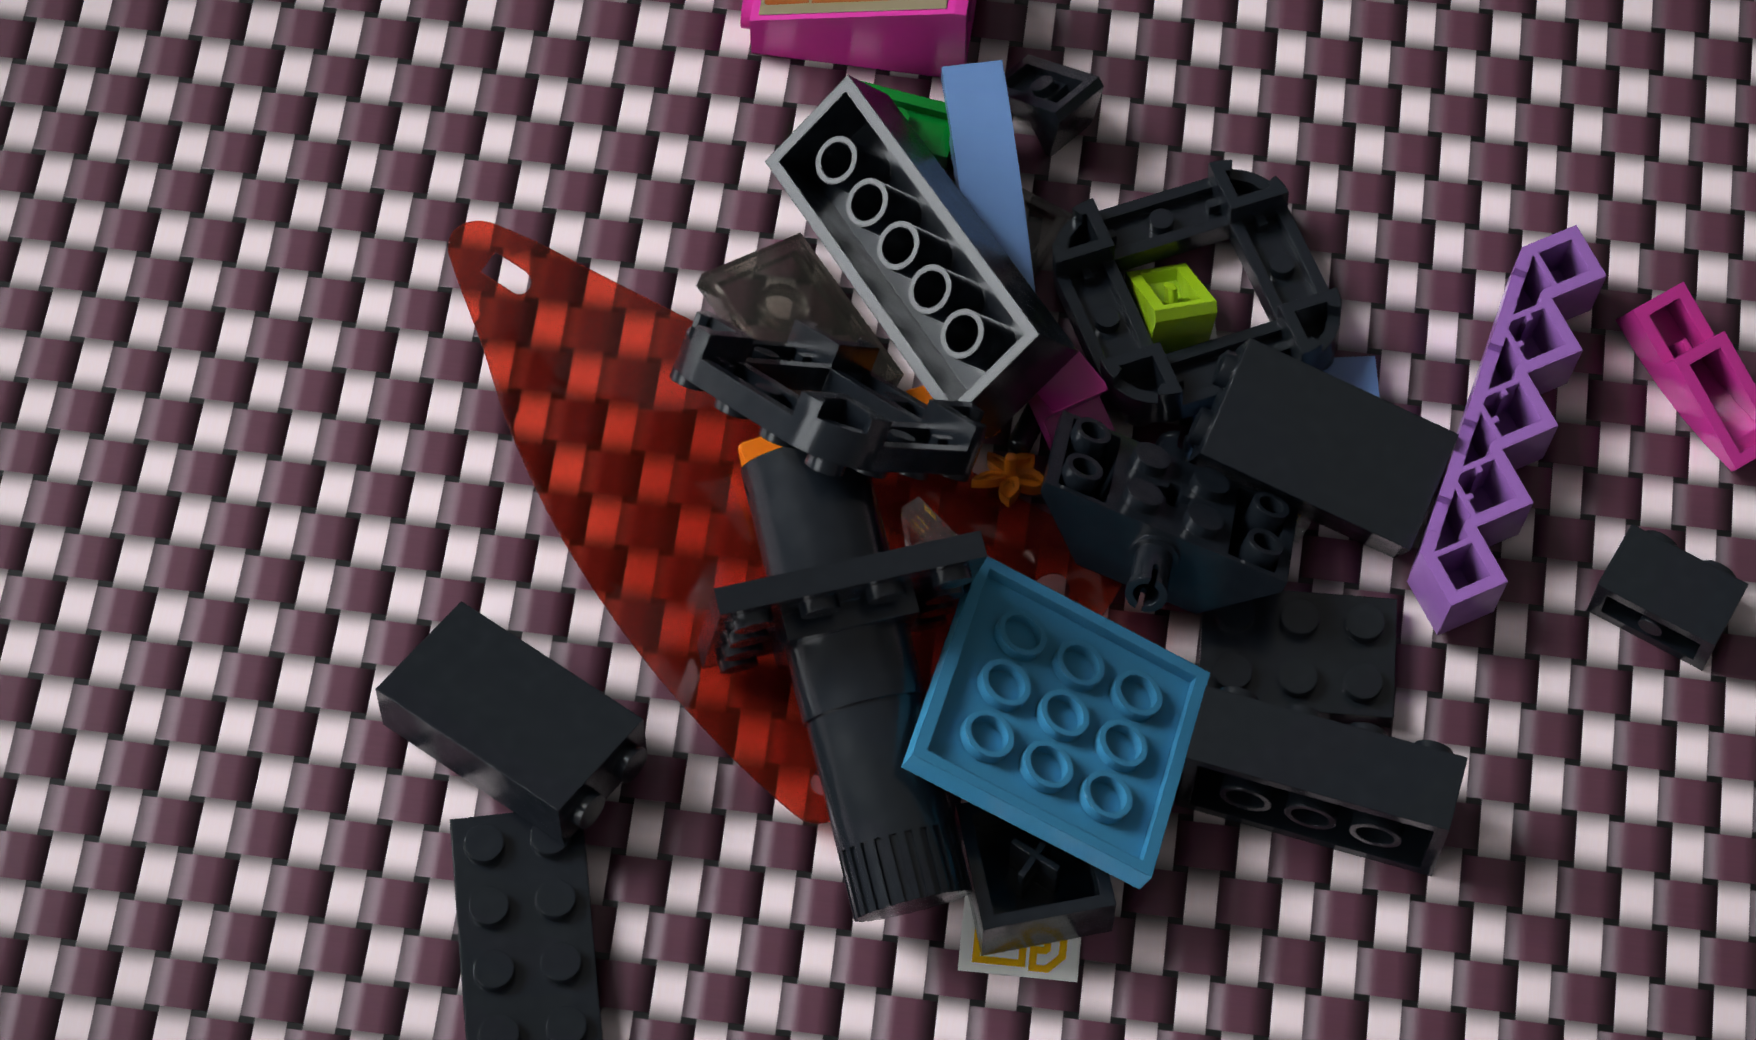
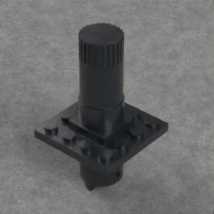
[697,447,987,922]

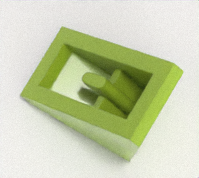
[1126,263,1217,354]

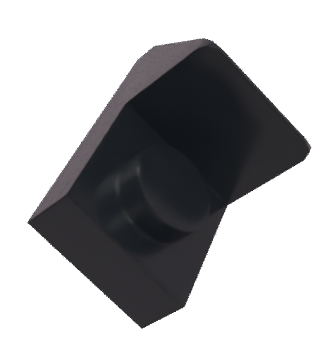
[1005,54,1104,157]

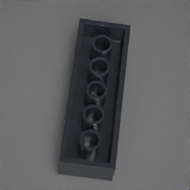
[765,75,1079,438]

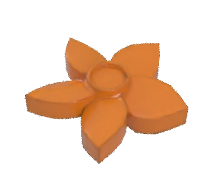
[971,452,1044,507]

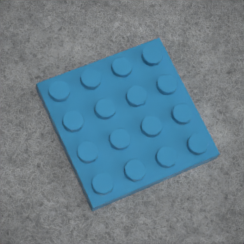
[901,556,1210,890]

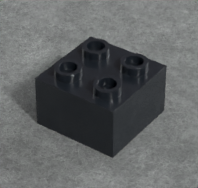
[955,802,1116,956]

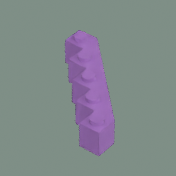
[1407,225,1607,636]

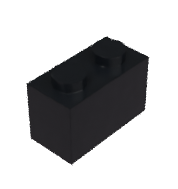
[1587,524,1749,671]

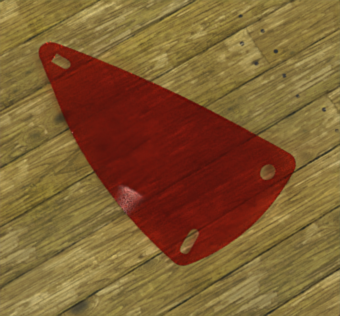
[448,221,1122,824]

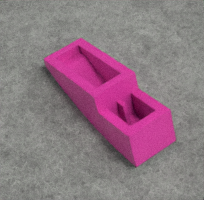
[1615,281,1756,472]

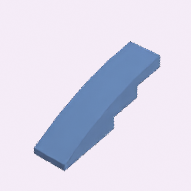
[941,60,1035,292]

